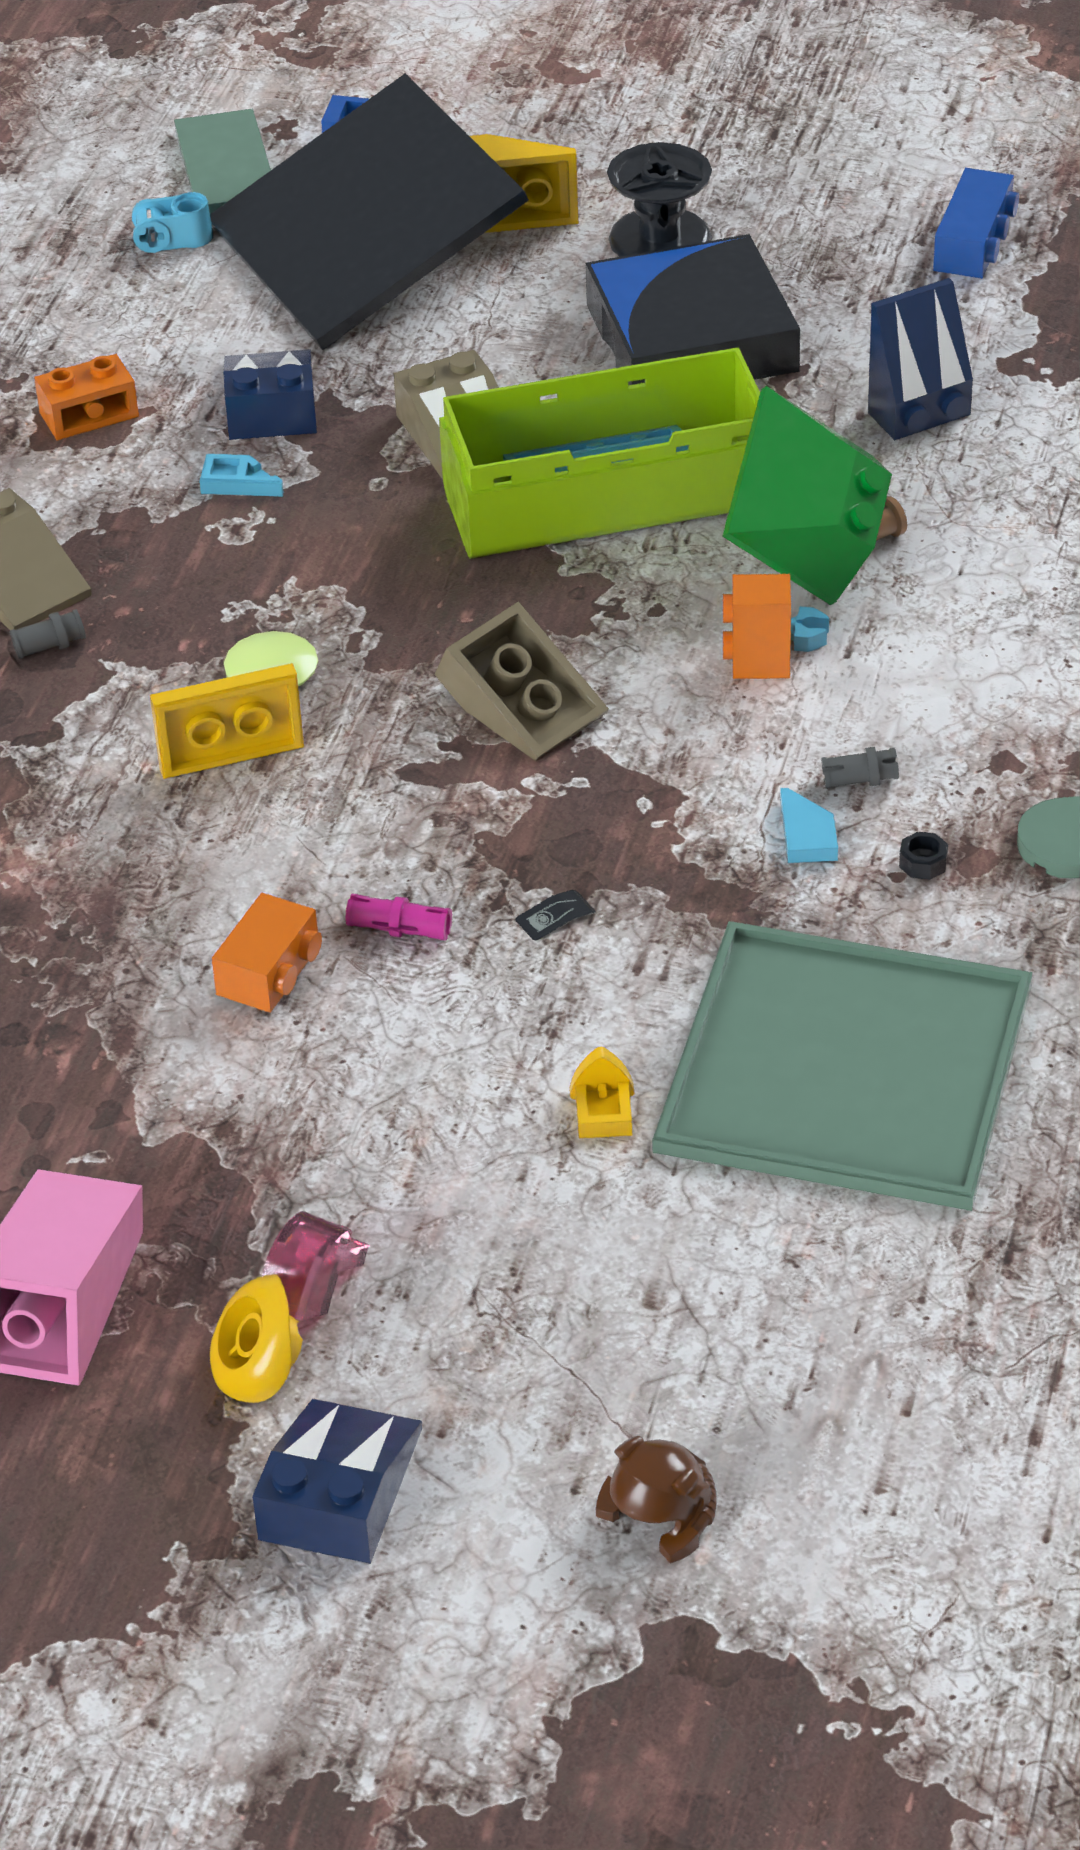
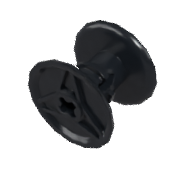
[607,142,712,257]

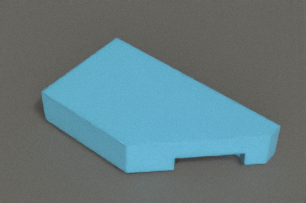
[199,454,284,497]
[780,788,838,863]

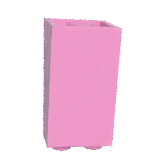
[0,1169,143,1386]

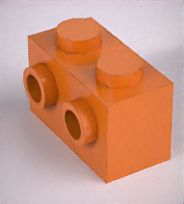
[34,353,139,440]
[723,574,791,679]
[212,892,322,1013]

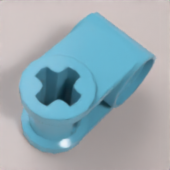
[132,192,213,253]

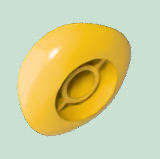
[210,1274,303,1403]

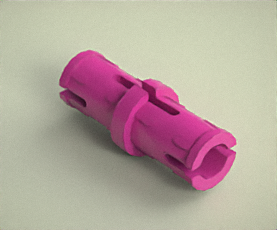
[345,893,452,941]

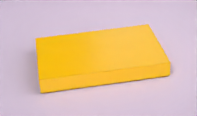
[150,663,304,779]

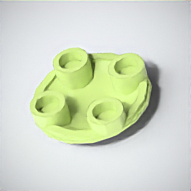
[224,631,318,686]

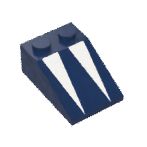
[868,278,973,441]
[223,349,317,440]
[252,1399,422,1564]

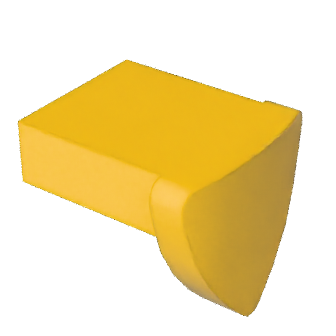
[569,1047,635,1139]

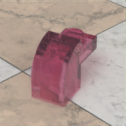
[261,1211,369,1321]

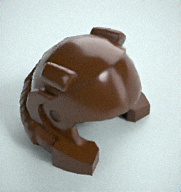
[595,1436,717,1564]

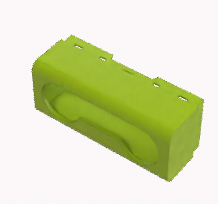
[439,347,760,558]

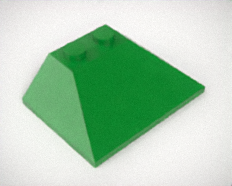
[722,386,892,605]

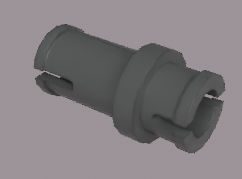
[9,609,86,659]
[821,747,899,789]

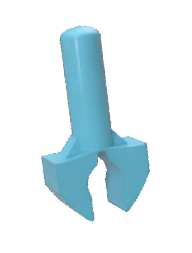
[791,606,829,652]

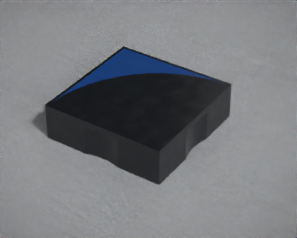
[585,234,800,385]

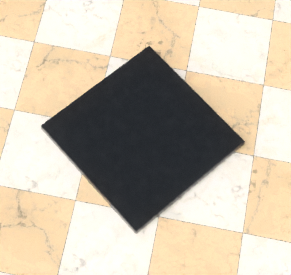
[210,73,529,350]

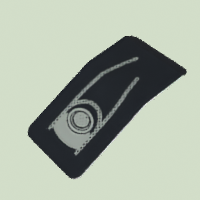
[515,890,596,941]

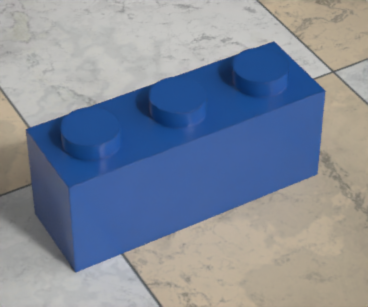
[933,168,1019,279]

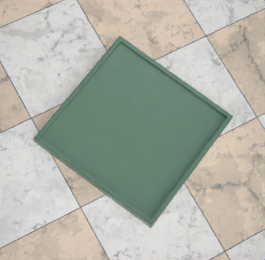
[652,921,1033,1211]

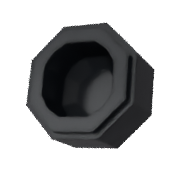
[899,832,948,880]

